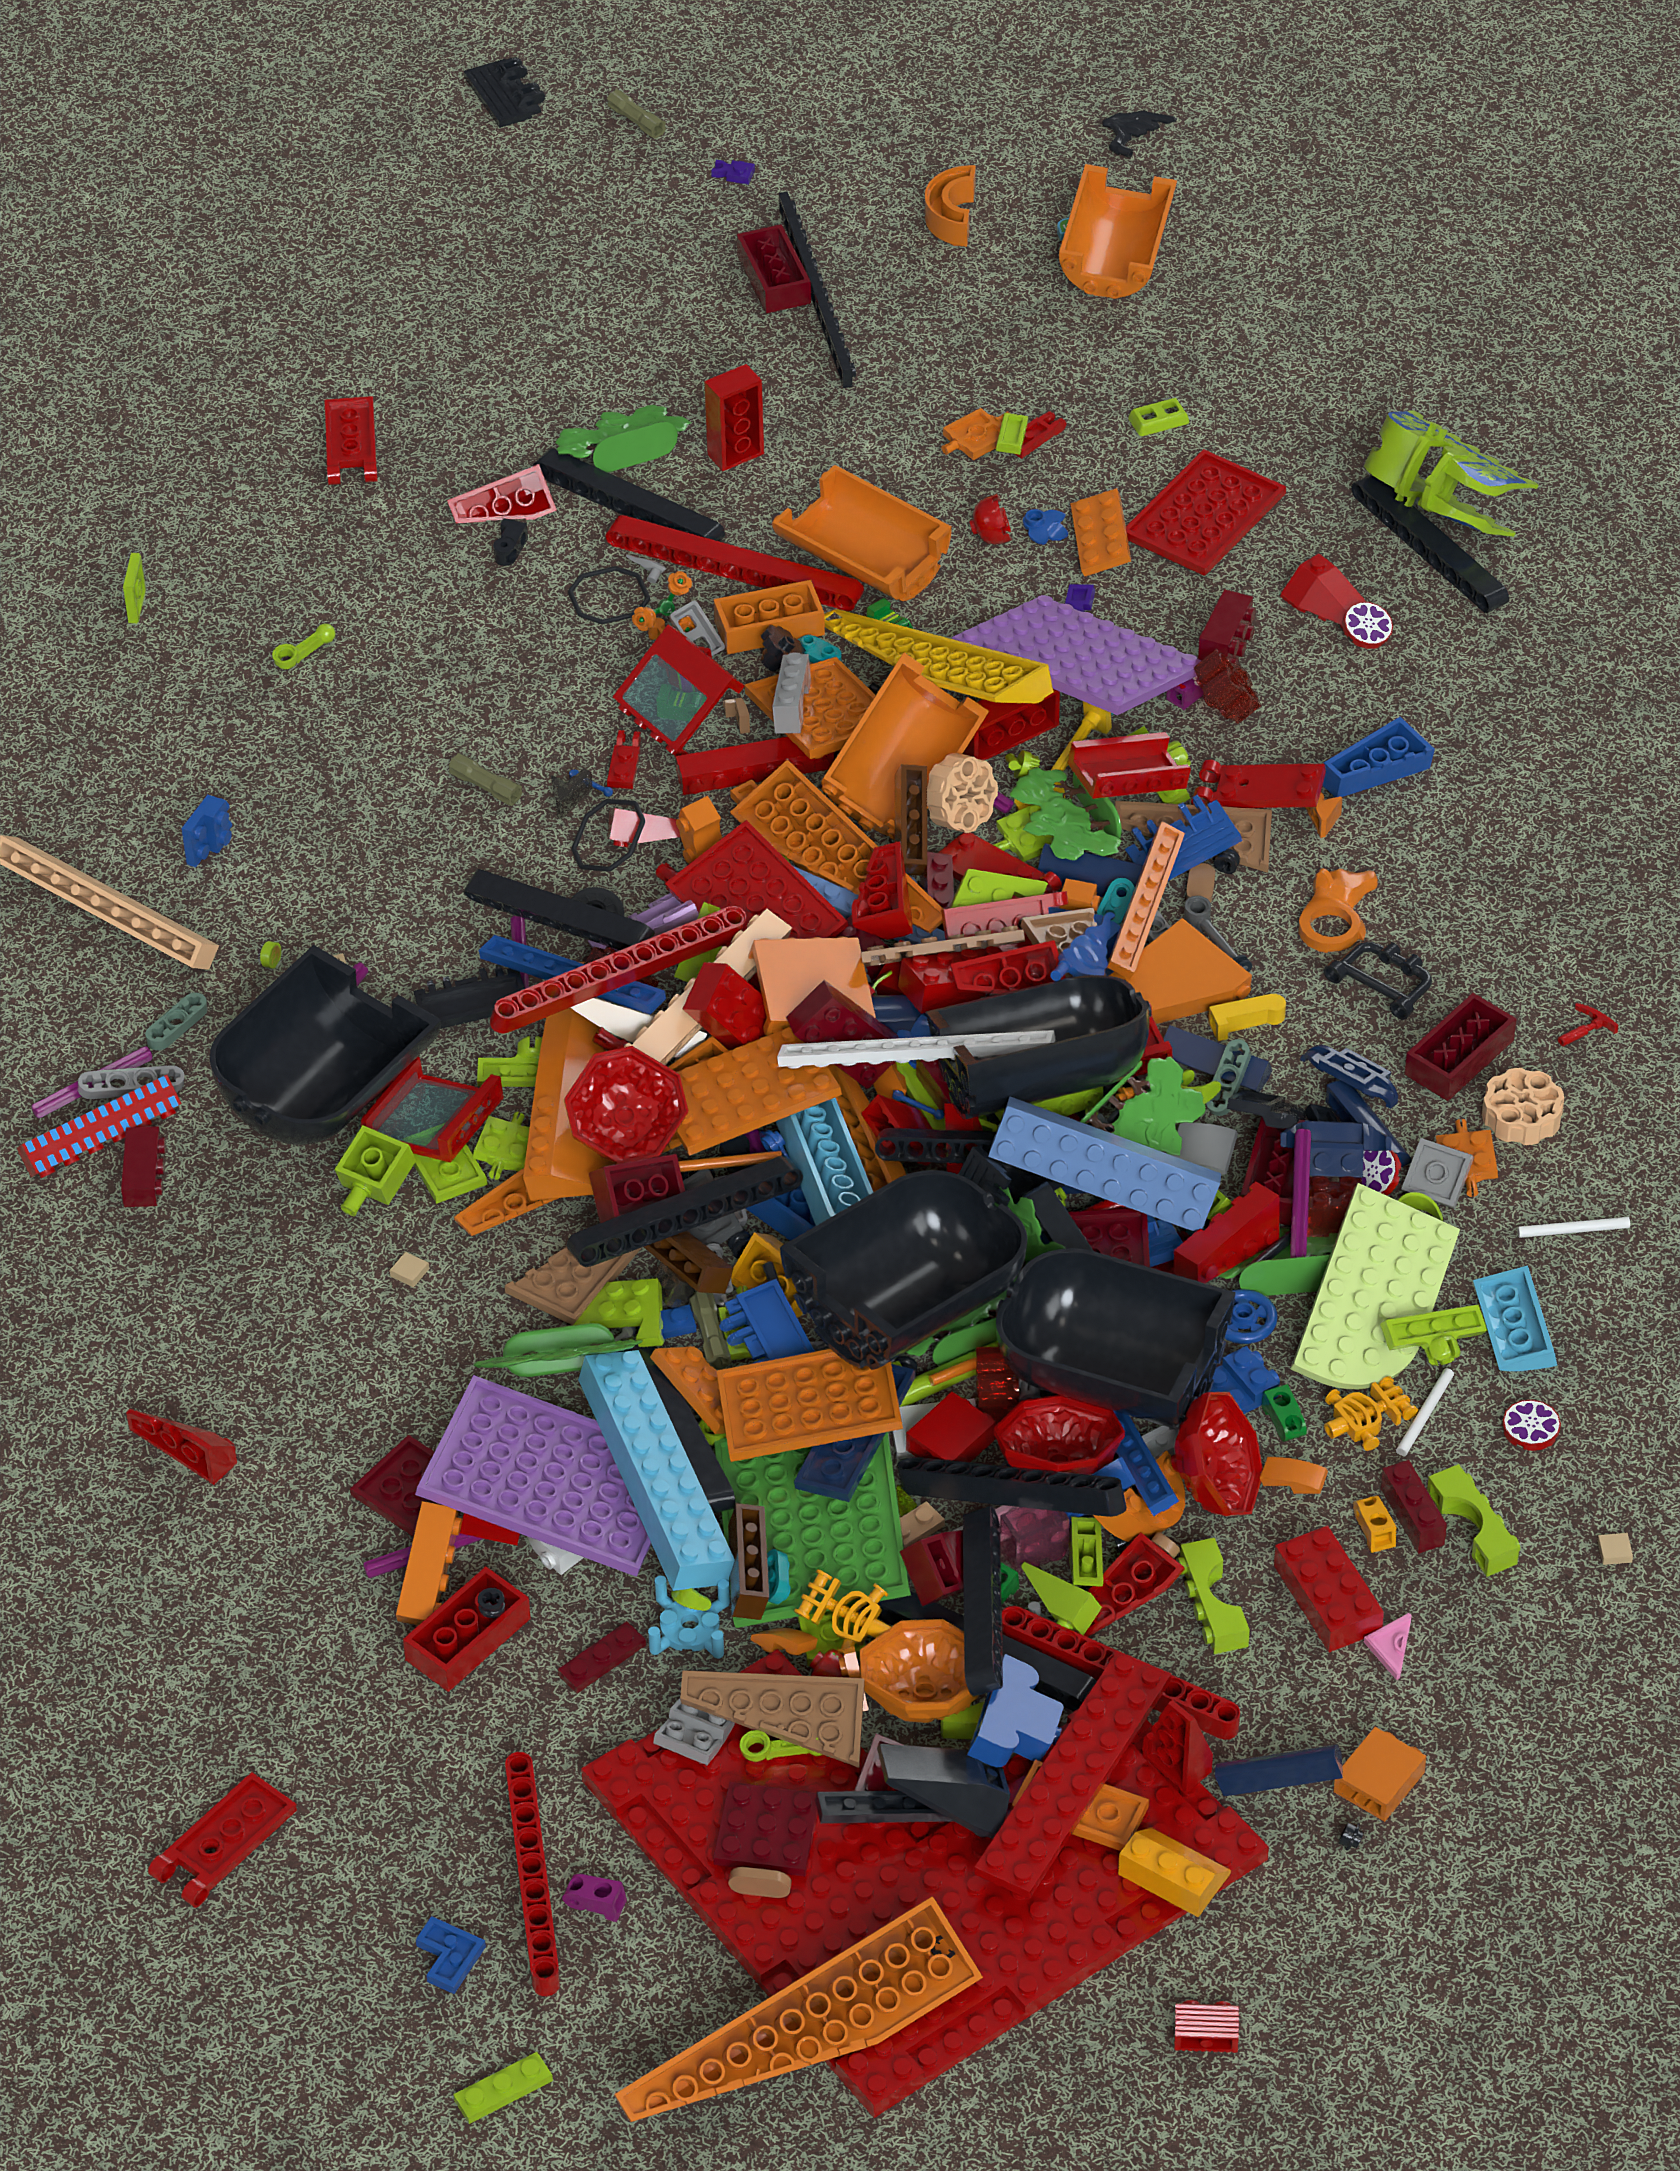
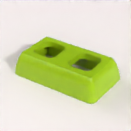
[1128,398,1189,436]

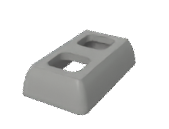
[670,601,725,656]

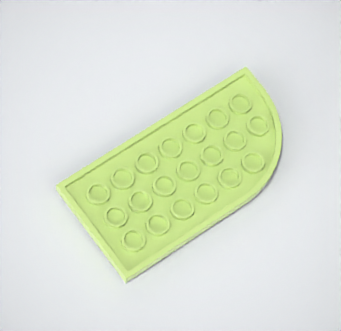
[1290,1183,1460,1389]

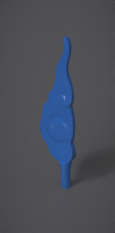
[1051,912,1115,981]

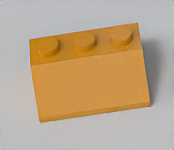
[731,1232,803,1318]
[1118,1828,1231,1917]

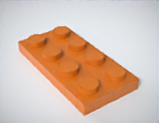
[1070,488,1132,576]
[650,1346,726,1434]
[1011,1760,1149,1851]

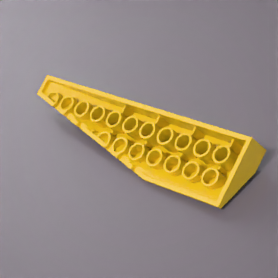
[824,609,1053,703]

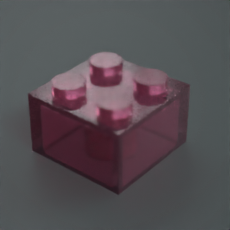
[1000,1507,1069,1574]

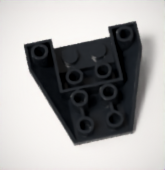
[877,1744,1010,1839]

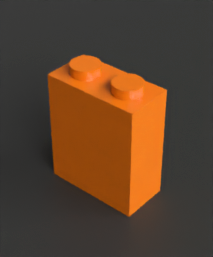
[1334,1727,1426,1822]

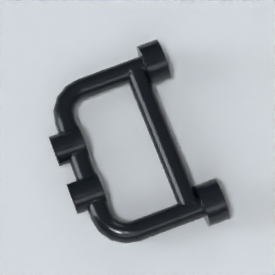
[1323,941,1432,1020]

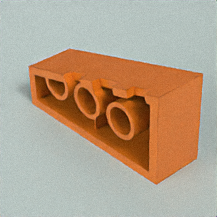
[396,1501,462,1625]

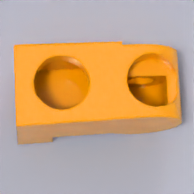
[1353,1495,1396,1553]

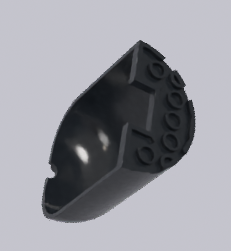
[210,945,441,1145]
[926,975,1152,1120]
[780,1170,1027,1370]
[996,1248,1236,1430]

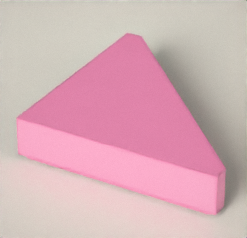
[1364,1613,1411,1680]

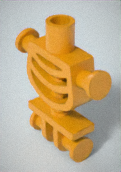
[1324,1376,1418,1451]
[794,1569,891,1655]

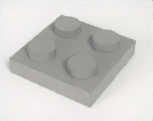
[1401,1138,1474,1209]

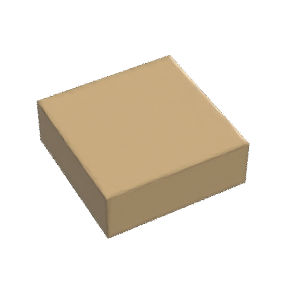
[390,1252,429,1287]
[1598,1533,1633,1565]

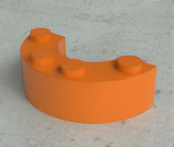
[925,165,976,247]
[676,796,722,864]
[1093,1450,1185,1542]

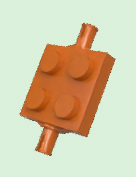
[941,408,1011,460]
[1436,1119,1498,1197]

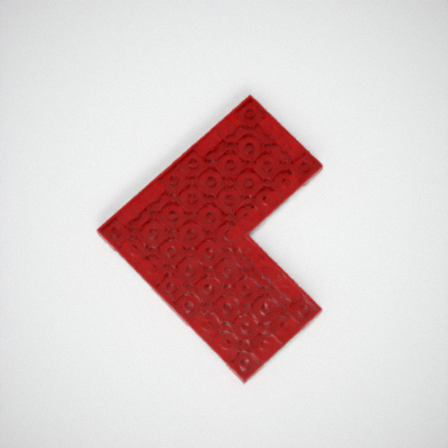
[581,1649,1269,2118]

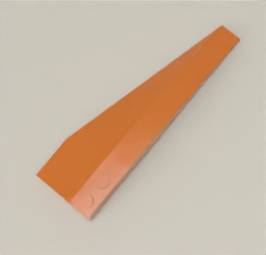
[730,760,943,934]

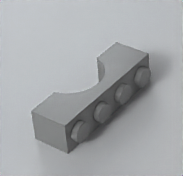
[772,653,811,733]

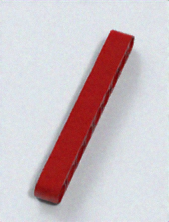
[1002,1606,1240,1740]
[505,1752,560,1996]

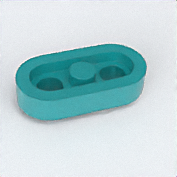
[798,635,842,664]
[1097,878,1135,925]
[767,1549,791,1605]

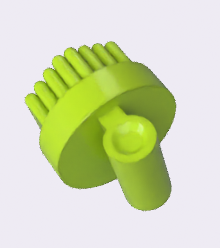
[1005,750,1040,779]

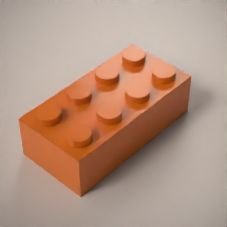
[714,580,825,655]

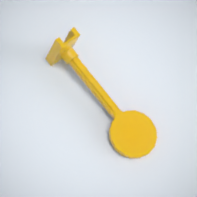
[1014,701,1112,811]

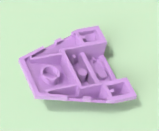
[588,893,699,954]

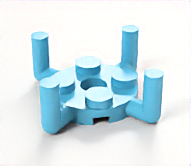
[648,1576,730,1659]

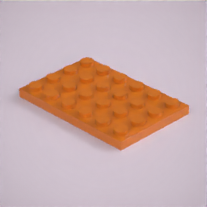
[744,657,876,759]
[675,1027,842,1156]
[717,1349,903,1462]

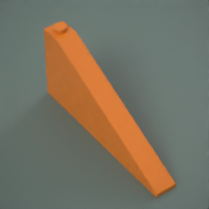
[1109,918,1252,1024]

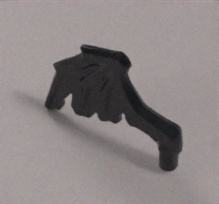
[1102,110,1177,158]

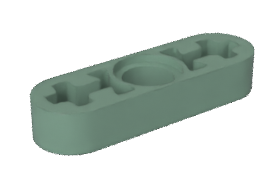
[145,993,208,1050]
[1206,1039,1251,1116]

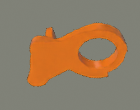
[1298,868,1378,953]

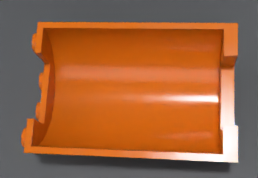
[1059,164,1177,299]
[772,465,952,601]
[821,652,989,840]

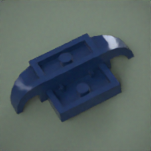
[1300,1044,1398,1109]
[1281,1120,1392,1178]

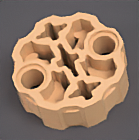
[927,753,998,833]
[1482,1068,1564,1145]

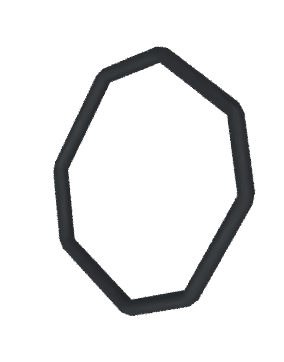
[568,566,650,624]
[572,798,645,872]

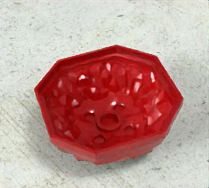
[564,1046,689,1164]
[1171,1392,1263,1516]
[994,1395,1125,1475]

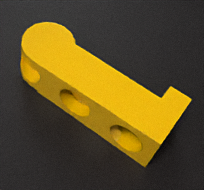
[1208,994,1286,1041]

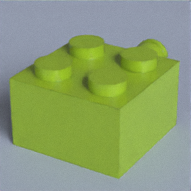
[334,1125,416,1216]

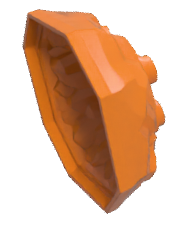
[860,1619,979,1723]

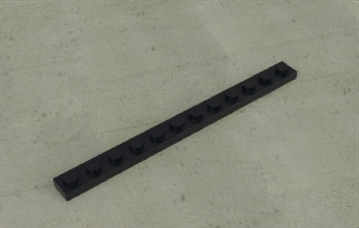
[778,191,856,388]

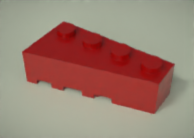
[1174,1181,1279,1283]

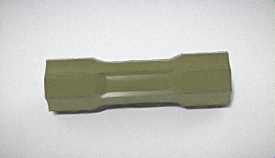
[607,89,666,139]
[449,753,523,806]
[689,1292,732,1370]

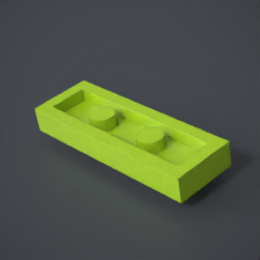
[453,2052,553,2124]

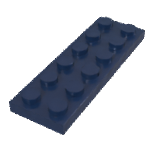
[794,1364,915,1502]

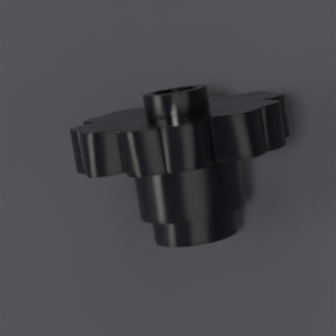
[761,625,806,672]

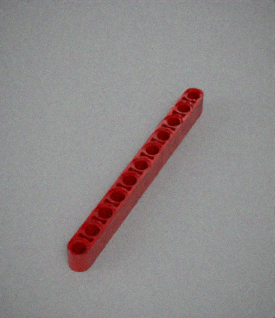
[605,515,864,612]
[490,906,746,1034]

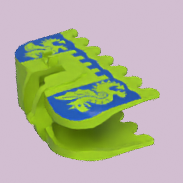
[1364,410,1539,537]

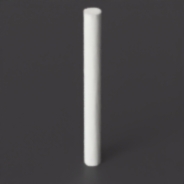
[1517,1217,1630,1238]
[1396,1368,1454,1456]

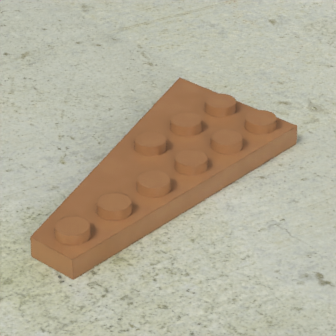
[1115,801,1272,873]
[1020,908,1106,978]
[861,926,1025,967]
[505,1247,641,1325]
[680,1671,865,1767]

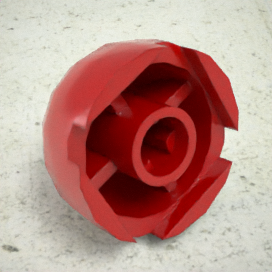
[969,494,1013,545]

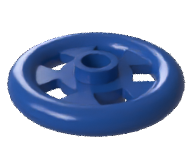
[1224,1289,1278,1344]

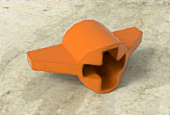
[648,618,665,640]

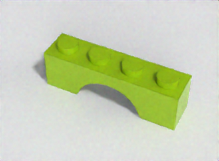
[1427,1464,1520,1577]
[1176,1538,1250,1654]

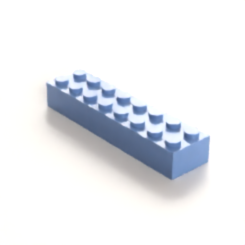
[988,1097,1221,1232]

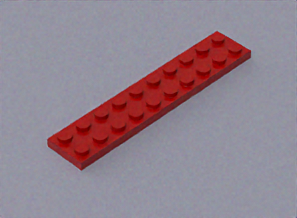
[974,1650,1171,1899]

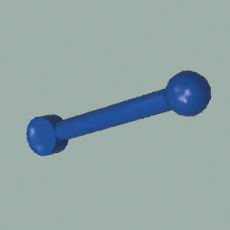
[569,770,613,797]
[892,1090,945,1120]

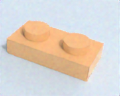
[900,1501,945,1548]

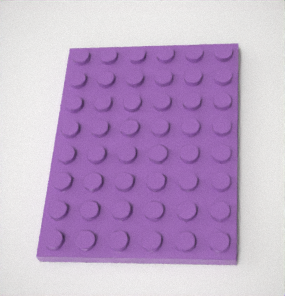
[952,595,1206,715]
[415,1375,651,1577]

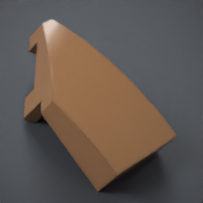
[722,698,750,734]

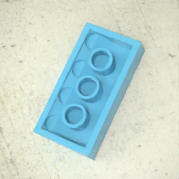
[1473,1266,1557,1371]

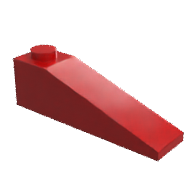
[126,1409,237,1485]

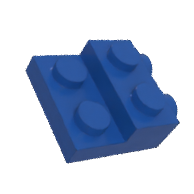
[181,794,232,867]
[1210,1346,1280,1414]

